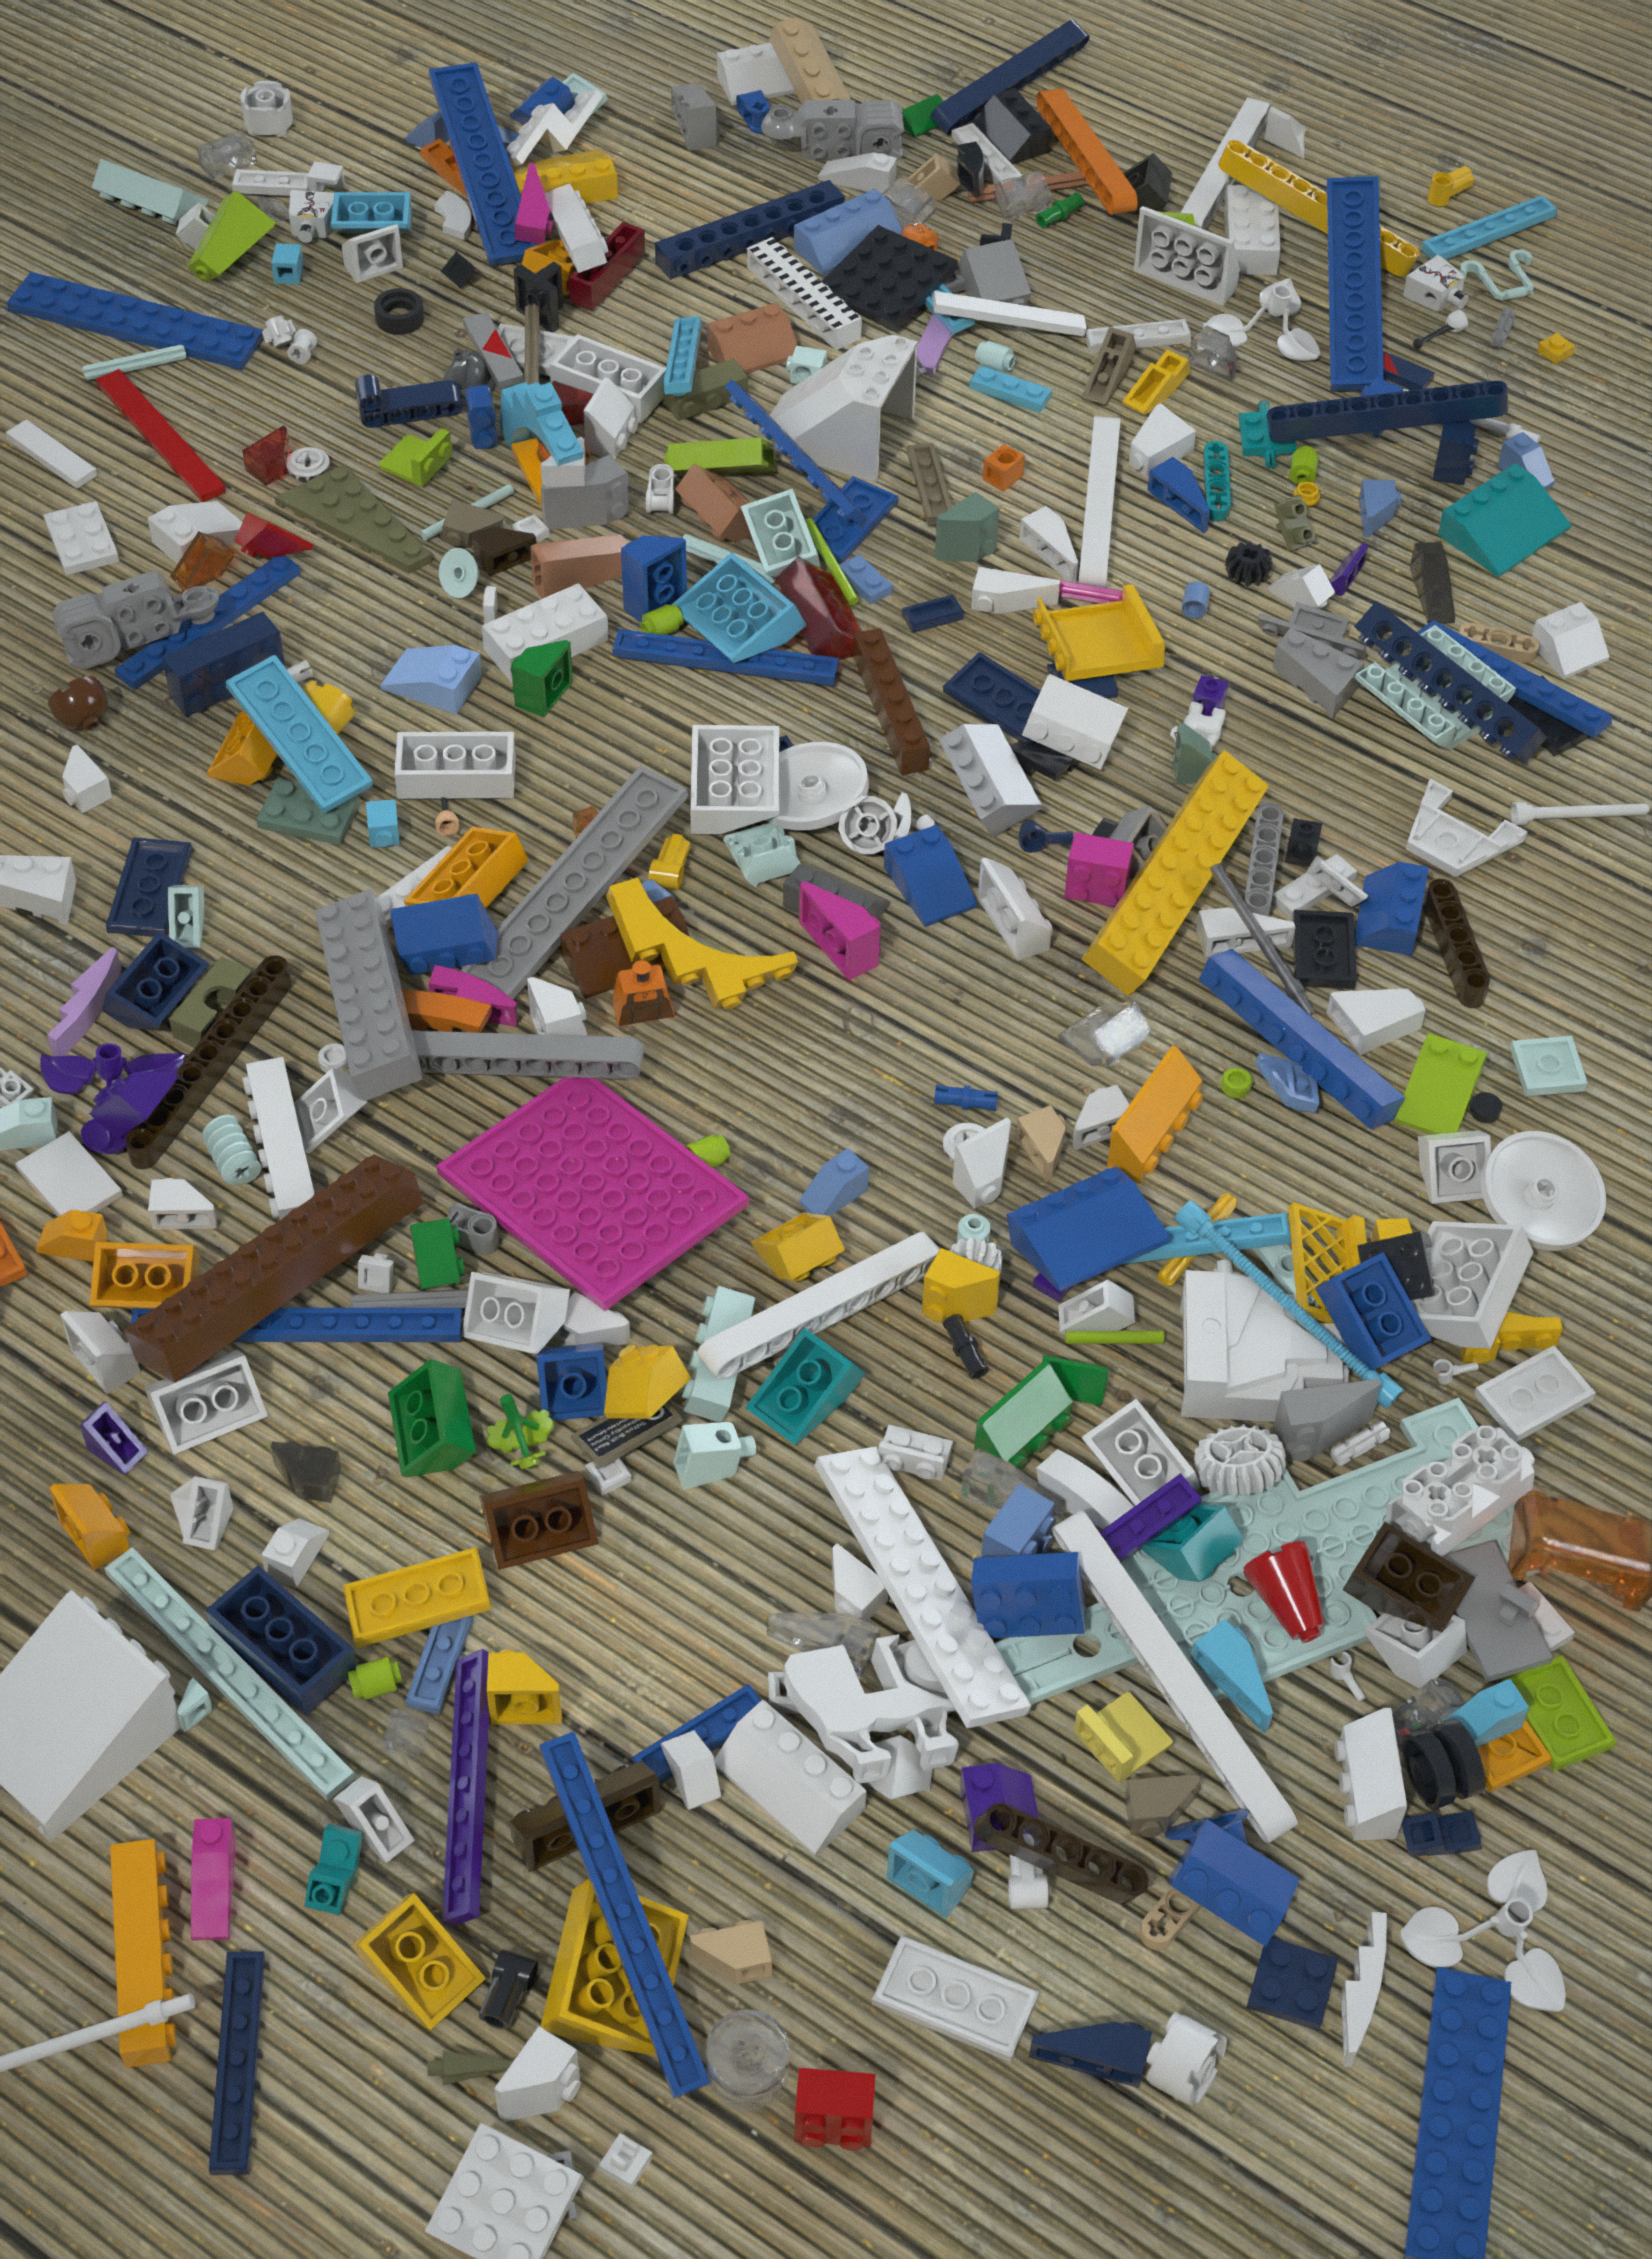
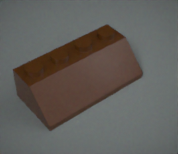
[560,896,690,999]

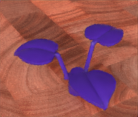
[40,1043,185,1154]

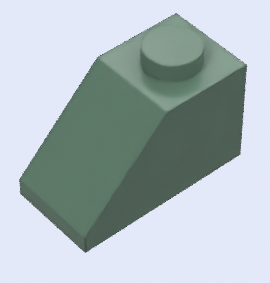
[1173,723,1217,784]

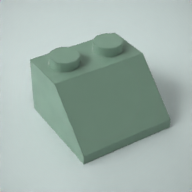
[935,492,999,562]

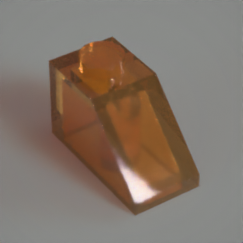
[170,531,236,592]

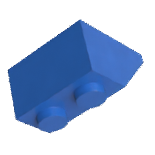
[510,77,575,125]
[536,1342,607,1421]

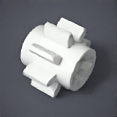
[262,315,296,348]

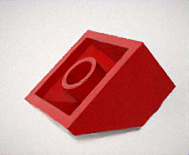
[234,511,314,558]

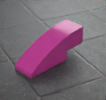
[429,965,518,1027]

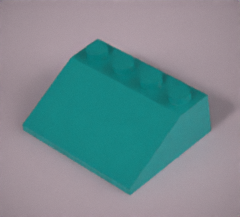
[1438,463,1571,578]

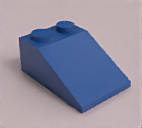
[884,824,977,927]

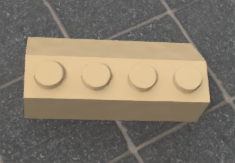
[769,17,851,104]

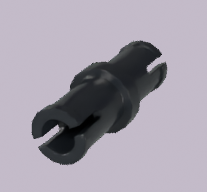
[943,1314,989,1380]

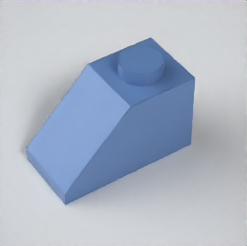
[1498,432,1555,490]
[1359,480,1401,537]
[799,1148,869,1216]

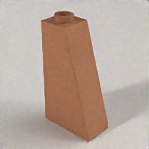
[530,534,627,599]

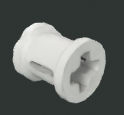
[287,329,317,364]

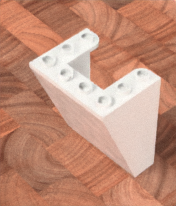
[0,1590,181,1843]

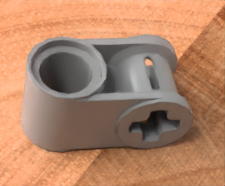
[445,1203,500,1255]

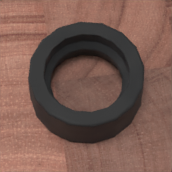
[374,288,424,335]

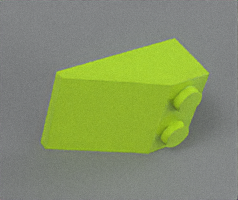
[1394,1033,1487,1135]

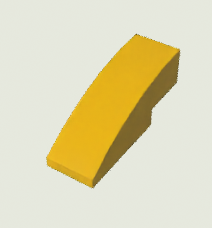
[1122,349,1190,415]

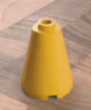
[302,681,357,735]

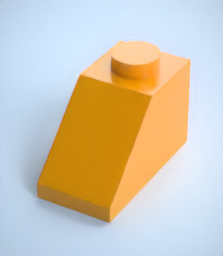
[36,1209,108,1262]

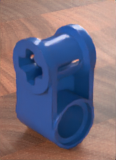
[736,90,770,133]

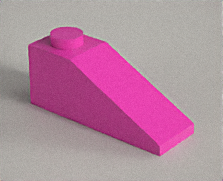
[515,163,554,244]
[191,1818,236,1941]

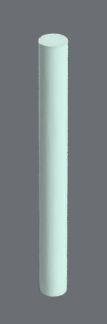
[420,484,514,541]

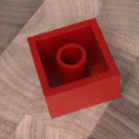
[794,2068,876,2151]

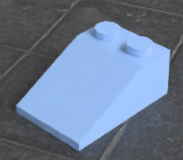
[380,645,482,714]

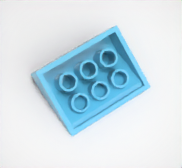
[672,552,806,663]

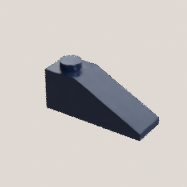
[1029,2021,1152,2088]

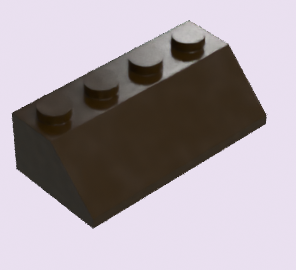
[509,1761,661,1873]

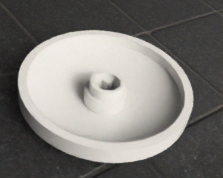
[766,742,869,830]
[1481,1131,1606,1251]

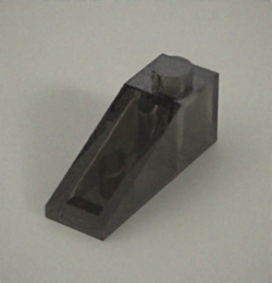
[1410,541,1455,624]

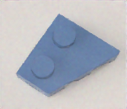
[1255,1053,1319,1113]

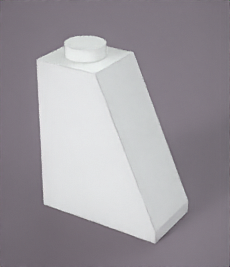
[1129,403,1196,478]
[1327,989,1426,1055]

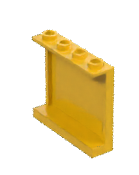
[1033,584,1165,681]

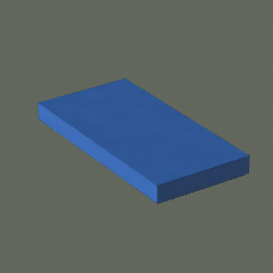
[813,476,898,564]

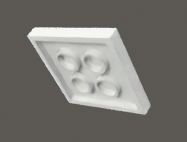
[425,2123,584,2259]

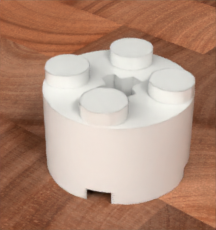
[240,81,293,137]
[1147,2012,1227,2106]

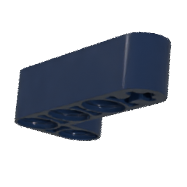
[355,374,463,428]

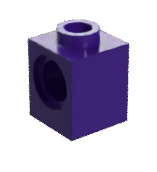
[1192,675,1229,716]

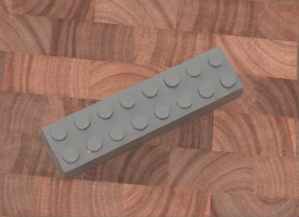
[315,889,423,1101]

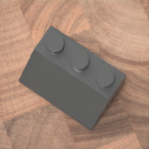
[783,864,890,919]

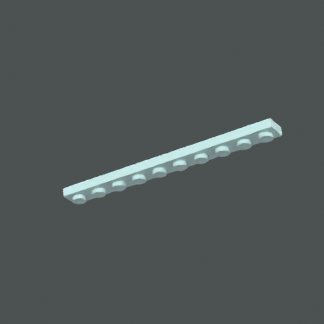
[105,1547,355,1802]

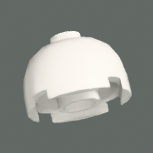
[839,796,897,855]

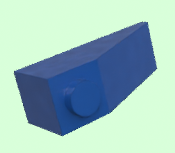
[1147,457,1210,533]

